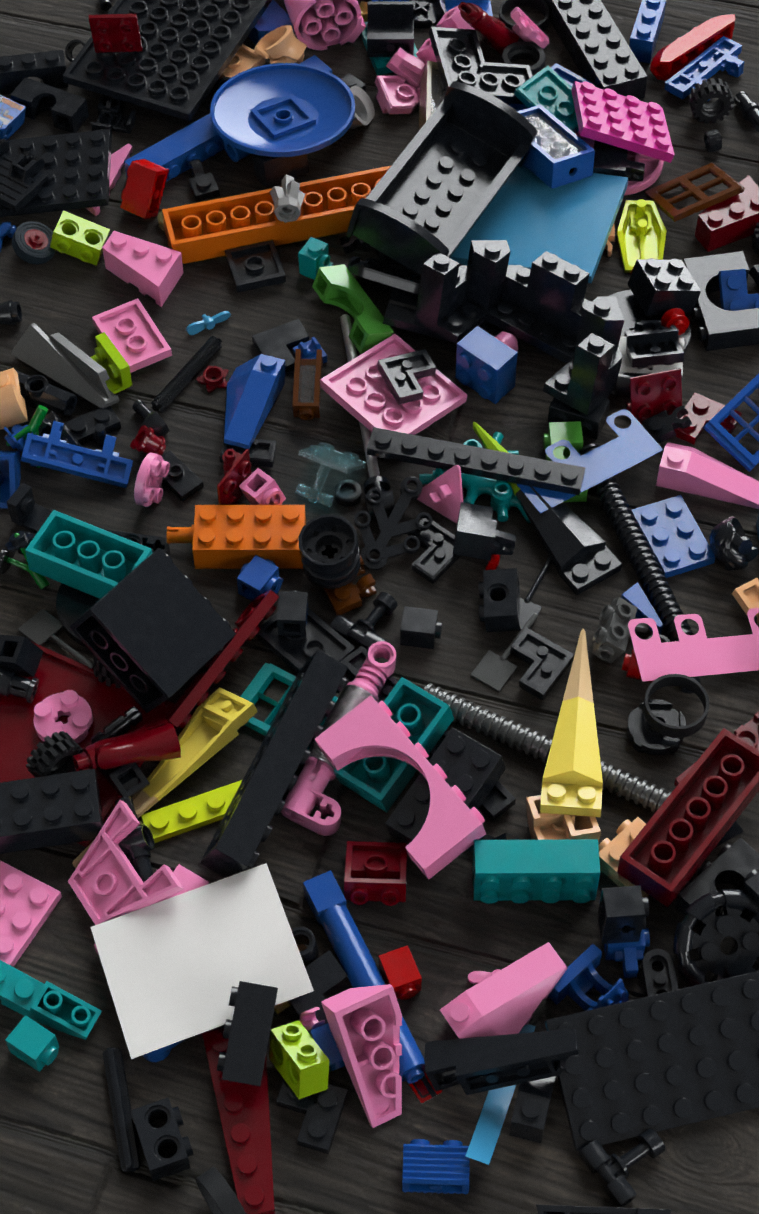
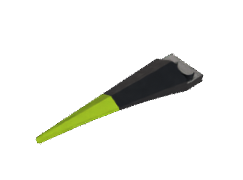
[473,421,622,595]

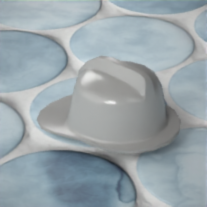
[345,86,375,129]

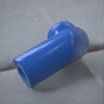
[0,222,17,252]

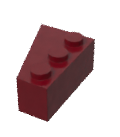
[695,175,759,252]

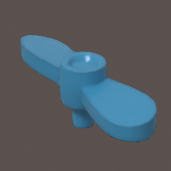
[186,311,231,335]

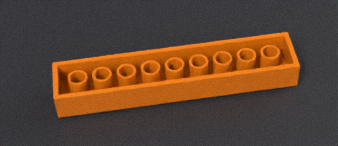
[162,165,392,264]

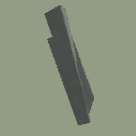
[11,323,119,408]

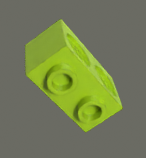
[50,211,110,266]
[269,1020,329,1099]

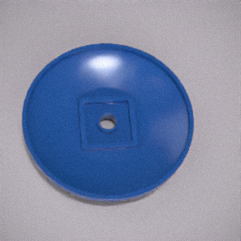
[210,63,355,157]

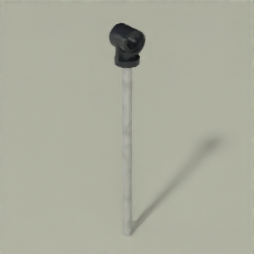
[340,314,395,520]

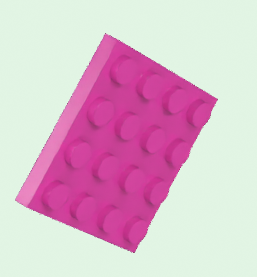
[571,81,675,163]

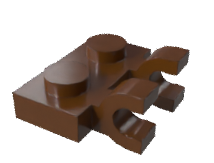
[321,555,377,616]

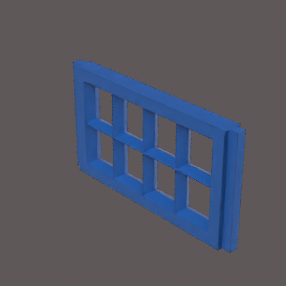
[703,374,759,472]

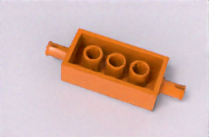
[166,505,306,569]

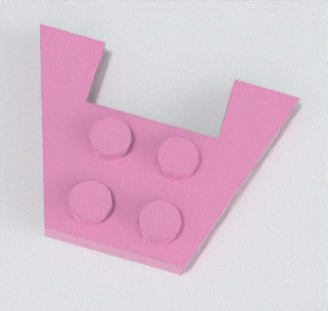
[68,800,184,925]

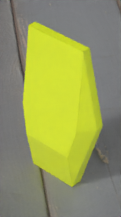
[617,199,667,273]

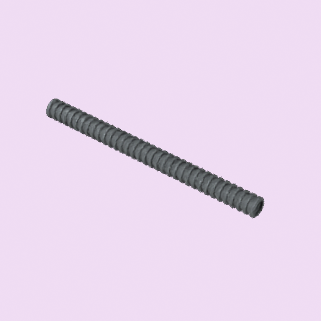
[423,683,672,813]

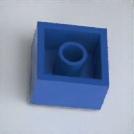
[455,326,518,404]

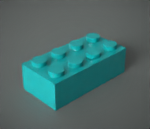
[25,510,152,599]
[333,677,454,812]
[473,839,600,903]

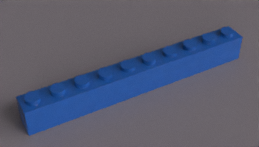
[124,55,332,182]

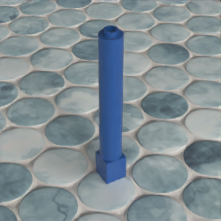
[303,870,425,1084]

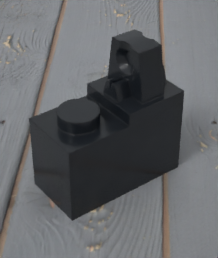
[593,140,645,181]
[452,502,516,561]

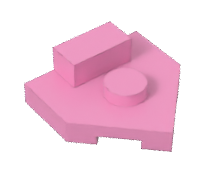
[511,7,549,49]
[375,75,420,114]

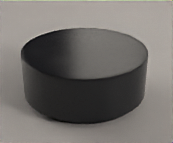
[334,479,362,507]

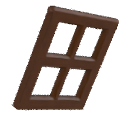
[645,163,745,222]

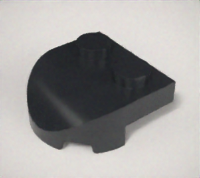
[626,320,684,368]

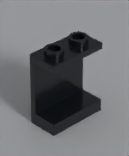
[367,1,414,57]

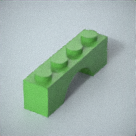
[312,264,394,354]

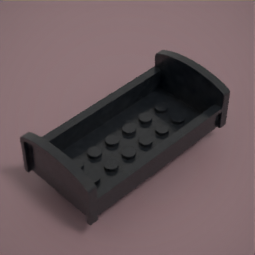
[346,81,538,276]

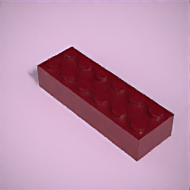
[617,728,759,907]

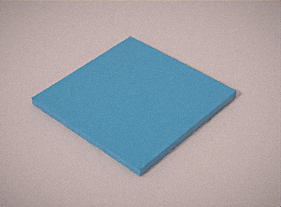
[450,165,628,283]

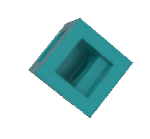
[298,237,333,280]

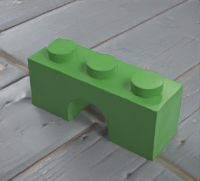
[543,421,588,502]

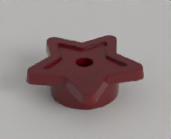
[196,366,229,393]

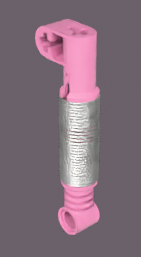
[281,641,396,836]

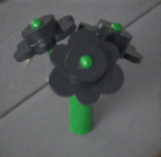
[0,531,50,590]

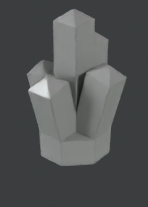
[270,174,305,223]

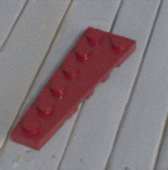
[165,590,279,729]
[202,1028,275,1214]

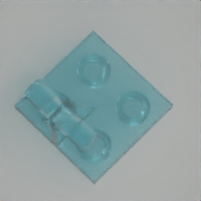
[295,442,366,507]

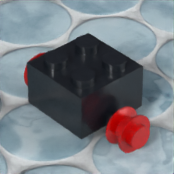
[628,258,701,335]

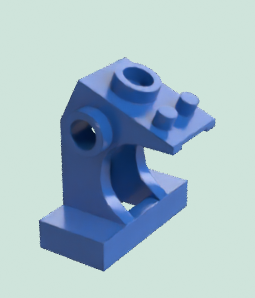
[548,944,629,1011]

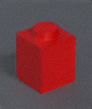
[379,945,422,1000]

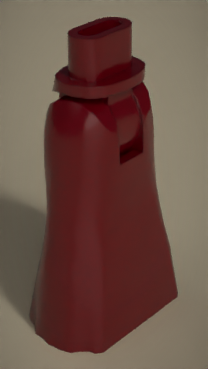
[458,2,519,56]
[72,716,181,771]

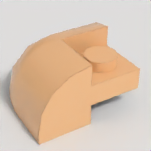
[0,368,28,430]
[526,795,601,842]

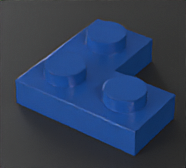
[718,269,759,311]

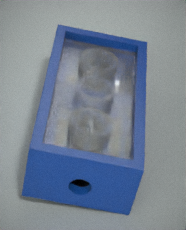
[517,105,595,189]

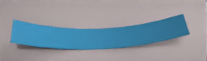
[465,1024,536,1165]

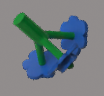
[4,405,48,468]

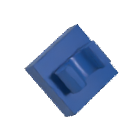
[292,337,327,363]

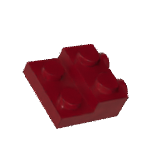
[344,841,407,906]

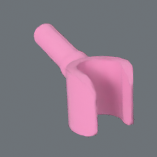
[299,1007,325,1031]

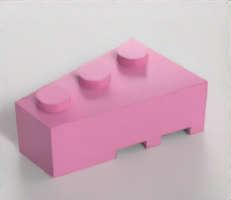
[102,231,184,307]

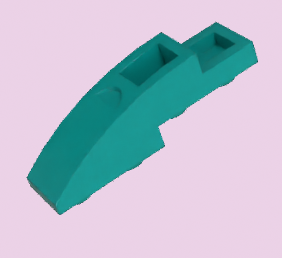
[0,960,102,1040]

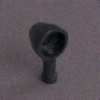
[132,400,170,436]

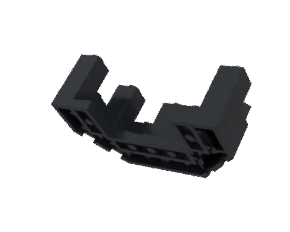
[415,240,624,415]

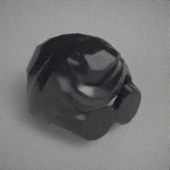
[709,516,759,571]

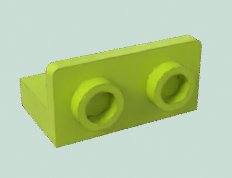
[91,332,132,394]

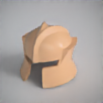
[254,25,307,64]

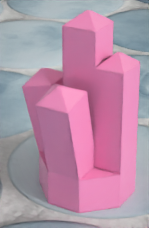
[386,47,425,88]

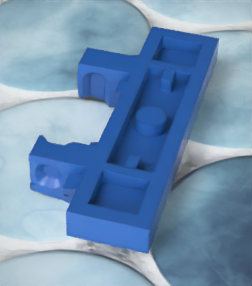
[664,36,744,101]
[21,421,133,488]

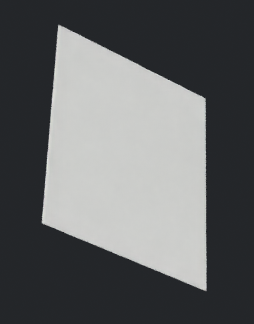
[91,863,314,1059]

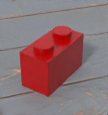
[120,159,169,219]

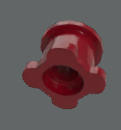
[130,425,166,455]

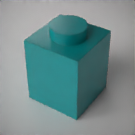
[5,1015,59,1072]

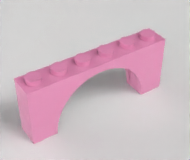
[315,695,486,880]

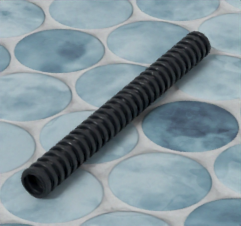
[578,444,694,642]

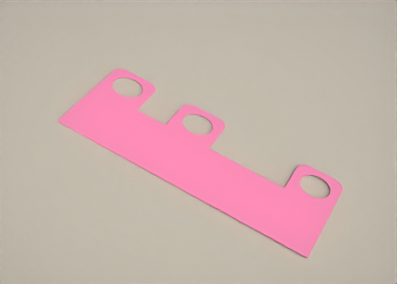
[628,608,759,682]

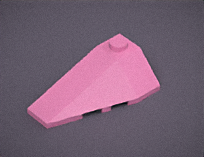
[656,442,759,509]

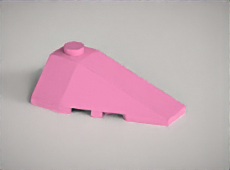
[440,942,568,1039]
[321,984,402,1128]

